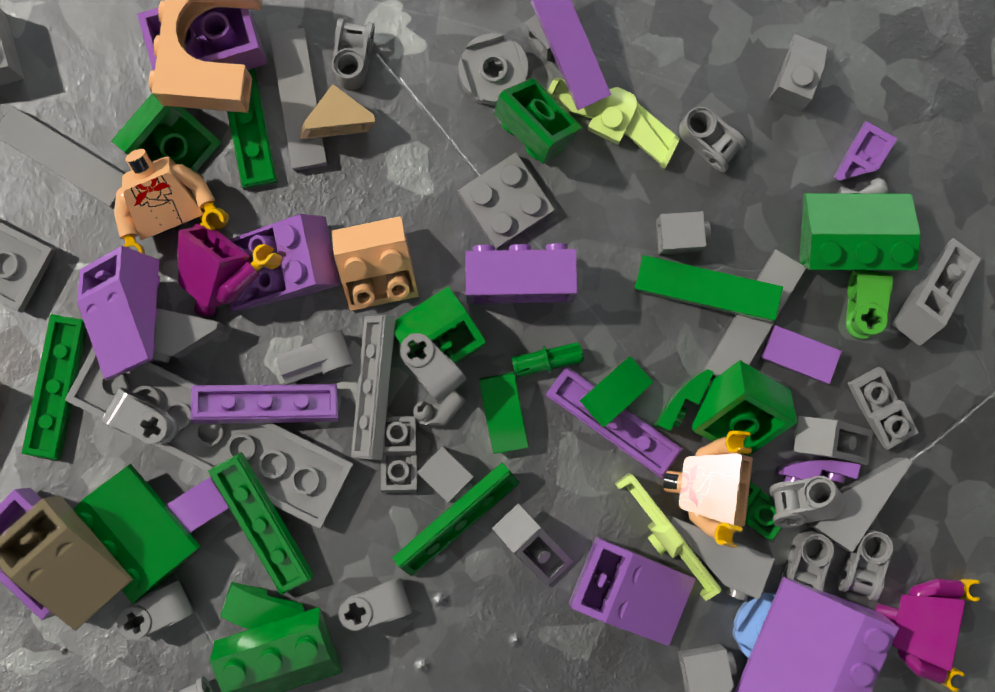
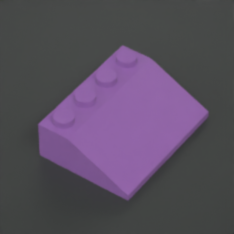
[735,577,899,692]

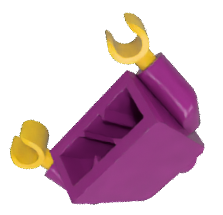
[177,209,282,317]
[875,578,980,692]

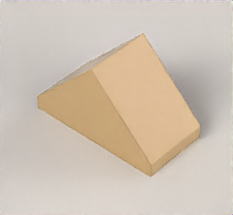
[299,84,375,139]

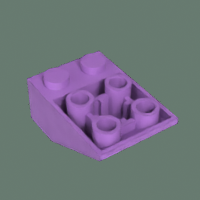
[229,214,340,312]
[77,246,160,380]
[569,536,696,646]

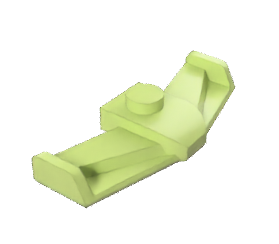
[547,78,680,169]
[615,473,721,601]

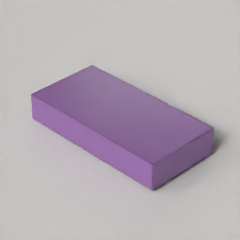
[760,325,842,385]

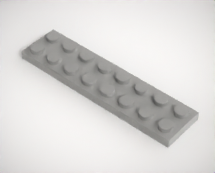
[65,347,354,529]

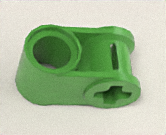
[845,270,893,340]

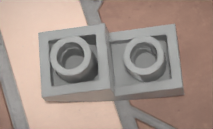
[847,367,918,450]
[381,416,418,493]

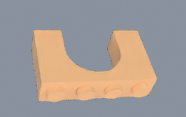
[149,0,262,113]

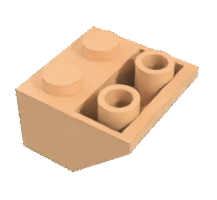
[332,216,419,311]

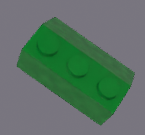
[799,193,921,270]
[73,464,201,604]
[209,607,343,692]

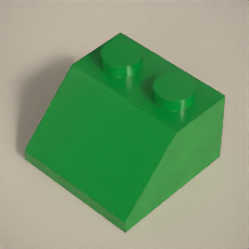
[494,77,582,164]
[111,94,221,172]
[692,360,797,456]

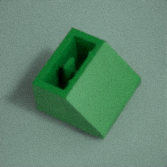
[394,287,487,365]

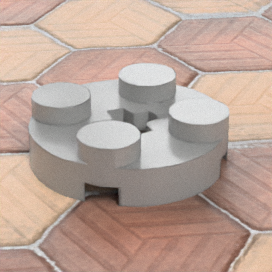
[458,33,528,105]

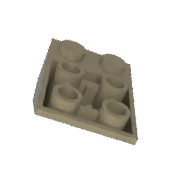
[0,495,133,631]

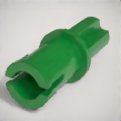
[511,342,584,378]

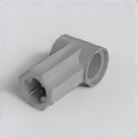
[276,330,353,385]

